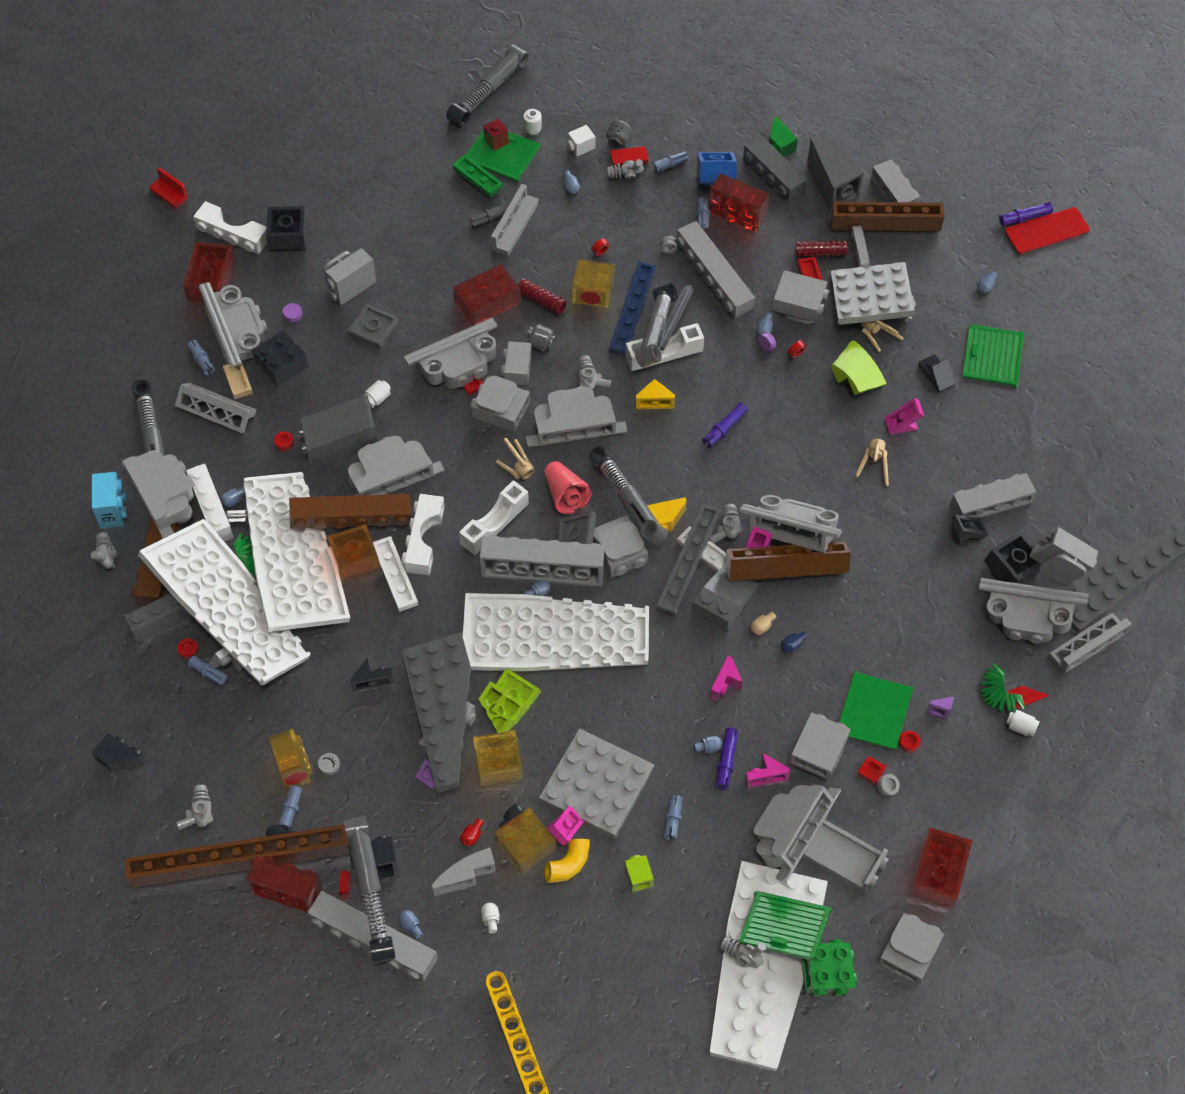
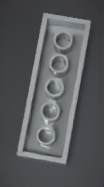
[480,535,605,587]

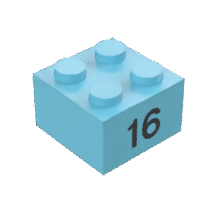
[92,472,128,529]

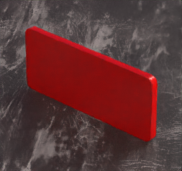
[1005,207,1090,254]

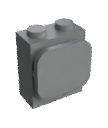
[324,248,376,305]
[772,270,829,324]
[470,376,530,432]
[593,515,648,578]
[1030,527,1098,584]
[790,712,851,780]
[878,913,944,986]

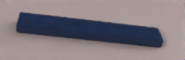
[609,262,656,356]

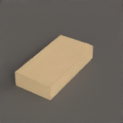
[223,362,253,399]

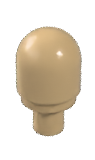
[750,611,776,635]

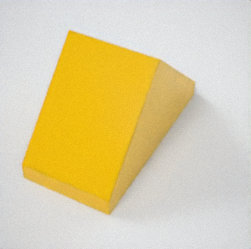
[636,379,675,409]

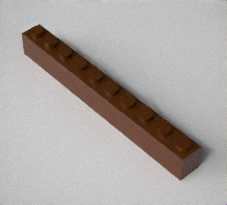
[125,824,349,888]

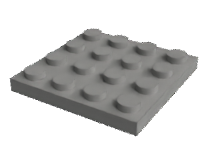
[831,262,915,325]
[539,728,655,838]

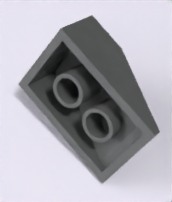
[693,566,759,633]

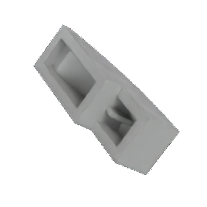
[432,848,496,896]

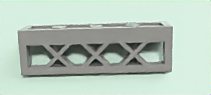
[491,184,539,256]
[175,383,256,433]
[1048,612,1132,674]

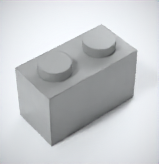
[501,341,532,385]

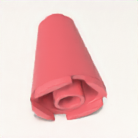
[544,462,592,514]

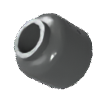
[606,119,632,147]
[526,324,556,352]

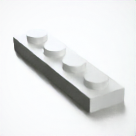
[372,536,418,612]

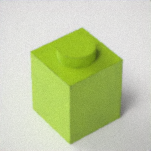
[625,855,654,893]

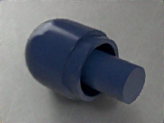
[781,631,808,653]

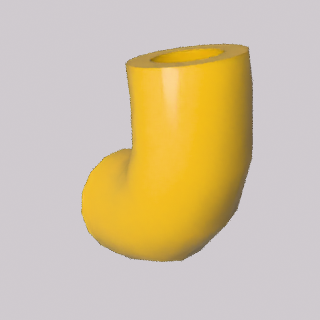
[544,839,590,883]

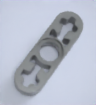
[851,226,870,268]

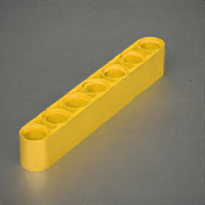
[486,971,549,1094]

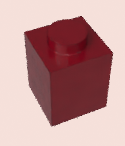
[483,118,509,151]

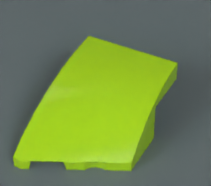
[831,341,887,395]
[479,669,541,737]

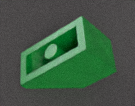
[769,116,798,157]

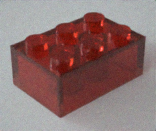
[709,173,769,232]
[183,242,236,302]
[453,264,521,326]
[910,827,973,909]
[246,855,323,913]

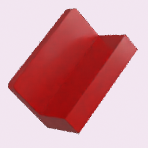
[149,167,188,209]

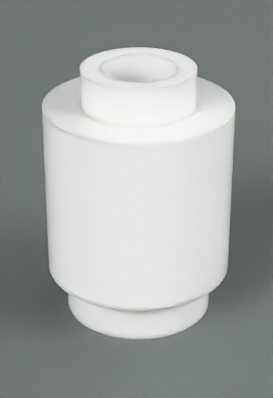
[524,109,542,136]
[364,380,391,408]
[1006,709,1040,737]

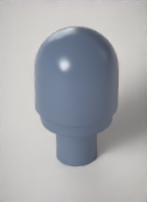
[563,170,580,194]
[977,270,997,294]
[756,312,773,336]
[221,487,245,507]
[523,580,550,596]
[693,736,723,754]
[398,910,423,939]

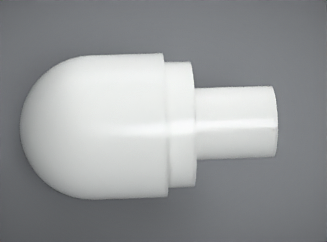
[481,903,500,934]

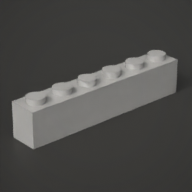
[676,221,755,318]
[308,891,438,981]

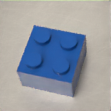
[697,152,737,186]

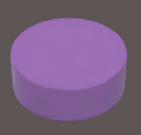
[283,303,302,322]
[758,332,776,352]

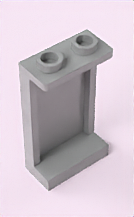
[802,816,889,893]

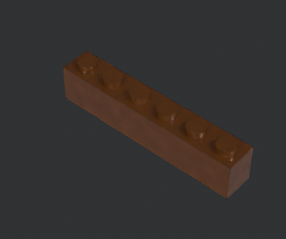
[831,202,944,231]
[289,494,412,530]
[132,516,181,606]
[725,542,851,581]

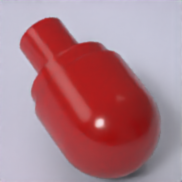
[460,818,484,847]

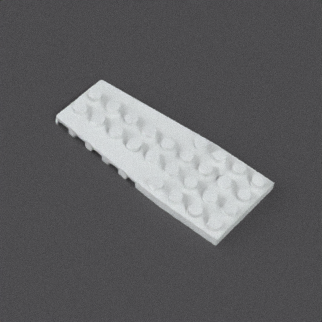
[244,472,350,632]
[138,519,310,685]
[463,593,649,671]
[709,861,828,1071]

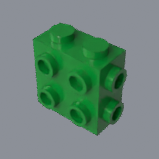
[801,939,857,997]

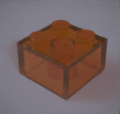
[328,524,380,581]

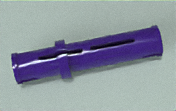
[999,202,1054,226]
[702,402,748,448]
[715,727,739,790]

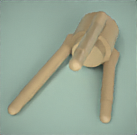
[861,320,903,352]
[496,438,535,480]
[855,439,889,487]

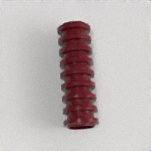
[795,240,847,258]
[517,278,566,315]

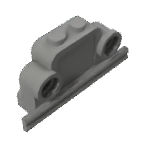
[199,282,267,367]
[403,318,497,389]
[526,387,627,447]
[348,436,445,496]
[122,450,195,539]
[740,495,842,552]
[979,578,1089,644]
[754,785,841,883]

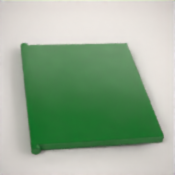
[466,131,541,182]
[962,324,1024,388]
[840,670,913,751]
[739,891,833,961]

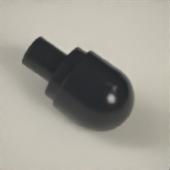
[499,804,525,830]
[266,825,296,836]

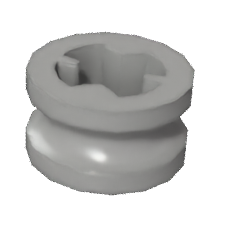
[660,236,677,254]

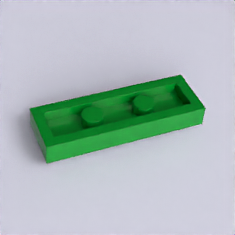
[452,155,503,198]

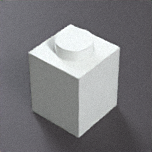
[567,125,595,156]

